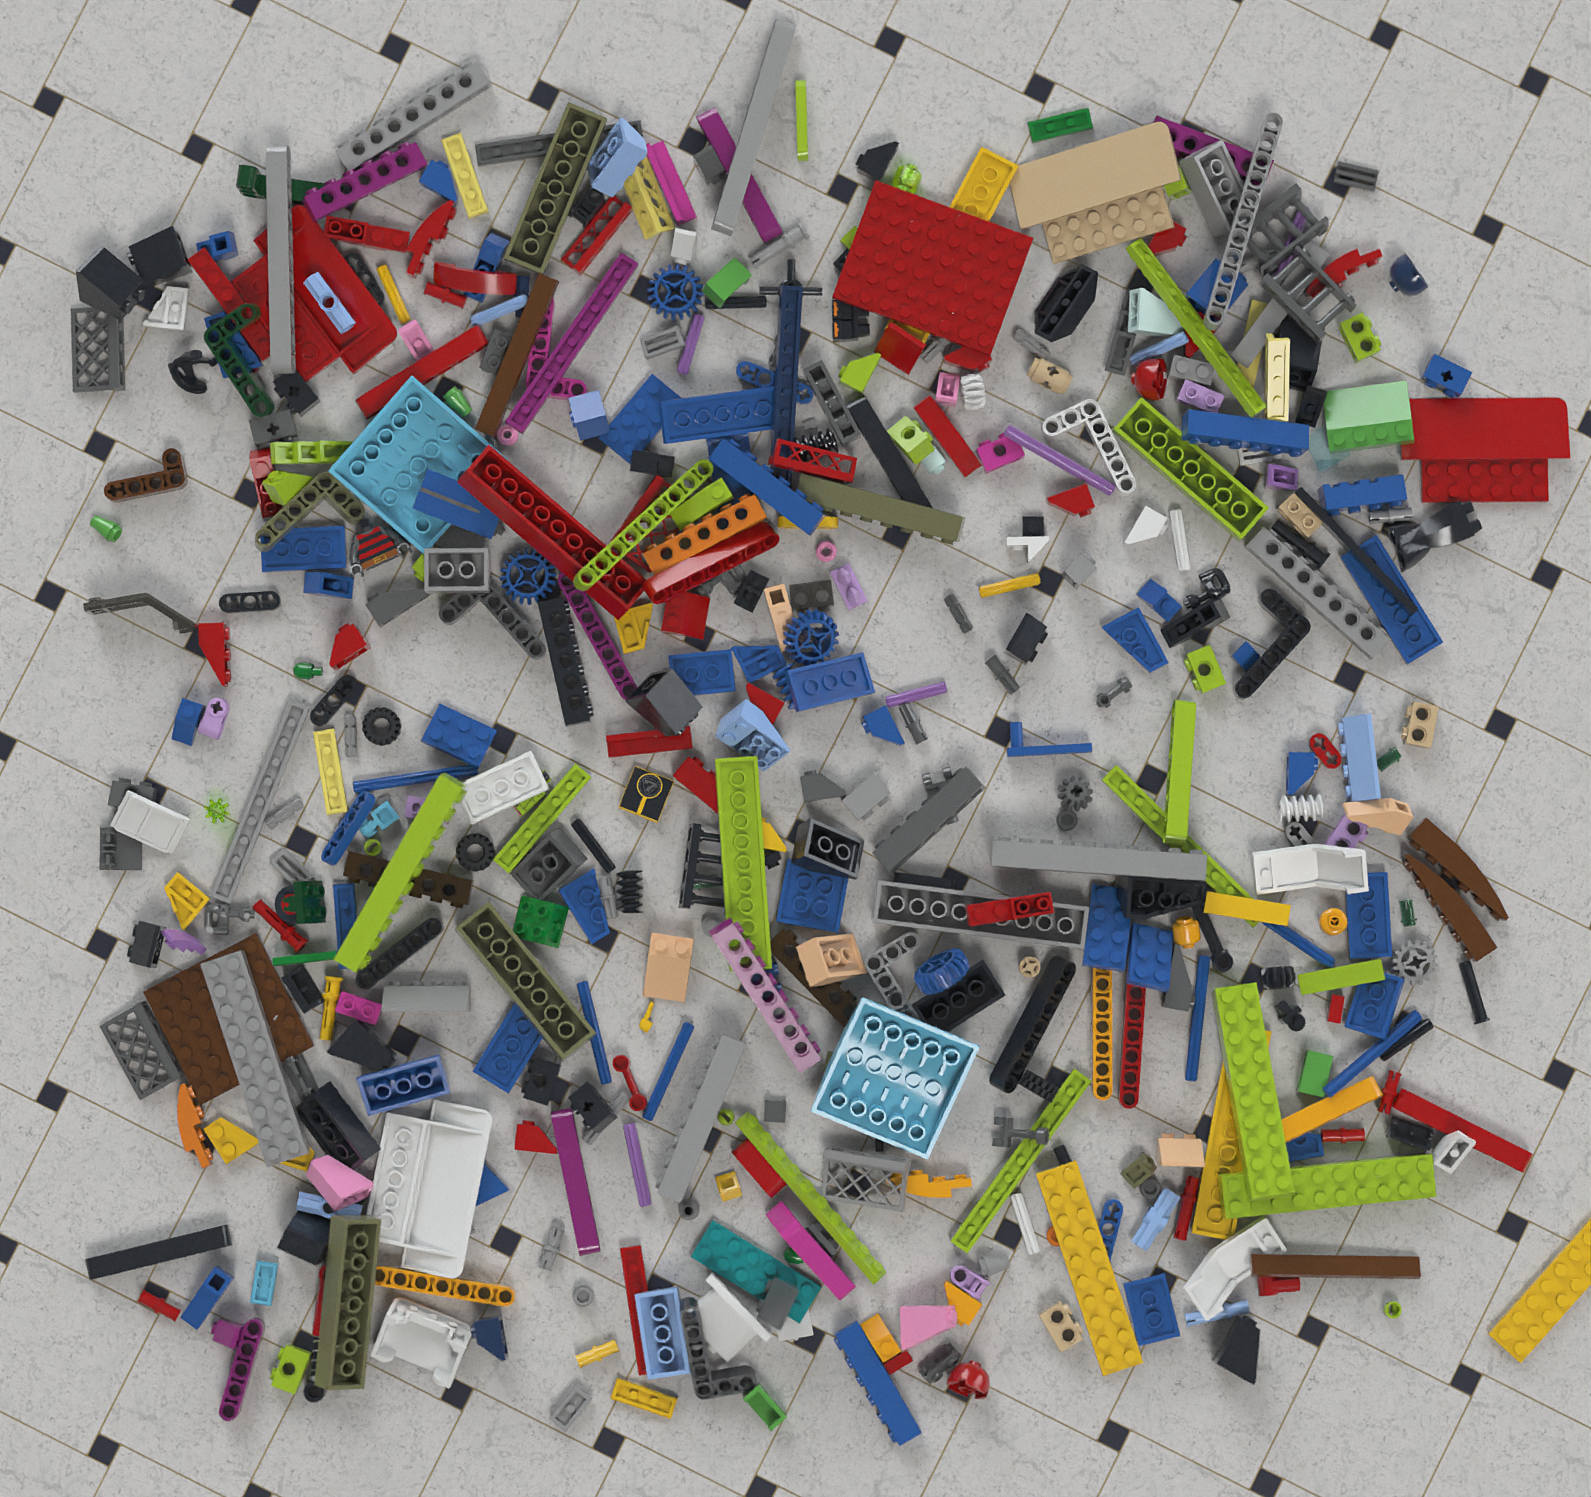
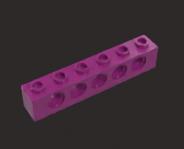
[1153,115,1274,186]
[302,141,427,223]

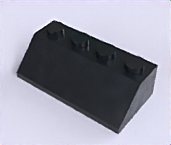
[911,960,1006,1032]
[296,1081,381,1170]

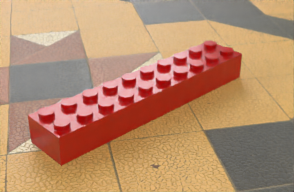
[457,445,646,620]

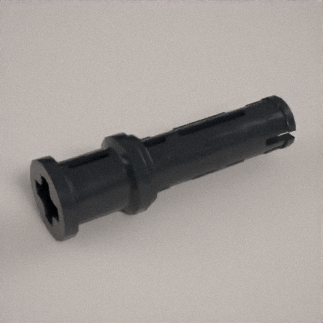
[1271,518,1331,569]

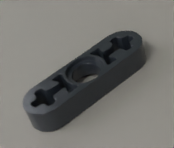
[344,253,385,307]
[219,591,281,614]
[310,675,358,727]
[893,872,955,890]

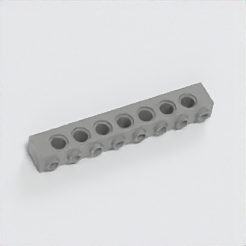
[335,61,492,171]
[1245,527,1390,660]

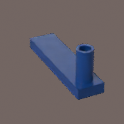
[1006,722,1092,757]

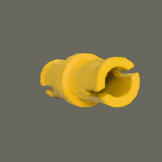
[575,1339,620,1368]

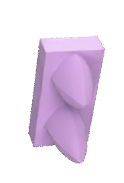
[830,563,868,610]

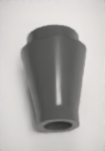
[678,1199,700,1220]

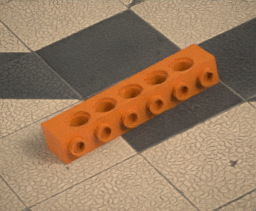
[643,493,767,575]

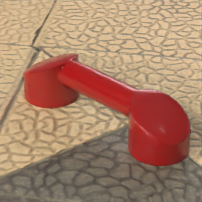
[612,1055,647,1111]

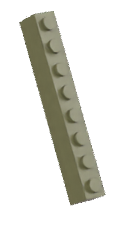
[797,474,966,545]

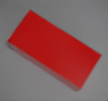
[1326,994,1345,1024]
[883,1349,913,1375]

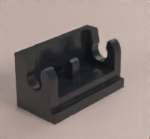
[281,965,325,1014]
[1386,1117,1435,1151]

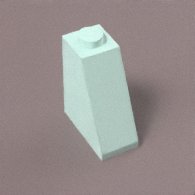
[1128,288,1184,338]

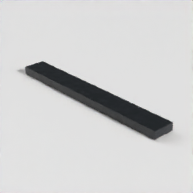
[1295,487,1418,617]

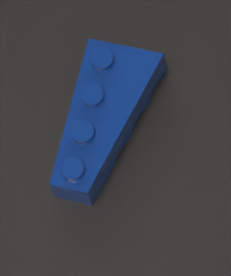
[1318,475,1407,517]

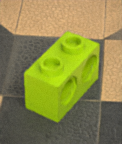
[1337,312,1382,364]

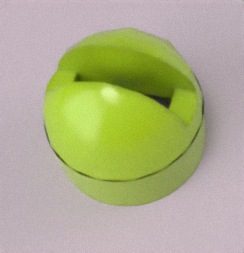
[364,839,381,856]
[718,1108,735,1126]
[1383,1301,1402,1319]

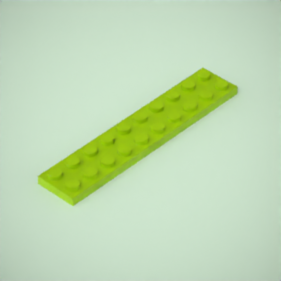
[714,756,772,971]

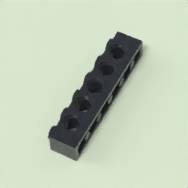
[538,597,594,727]

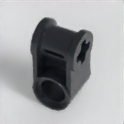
[568,188,605,229]

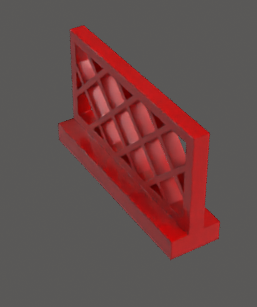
[608,475,690,573]

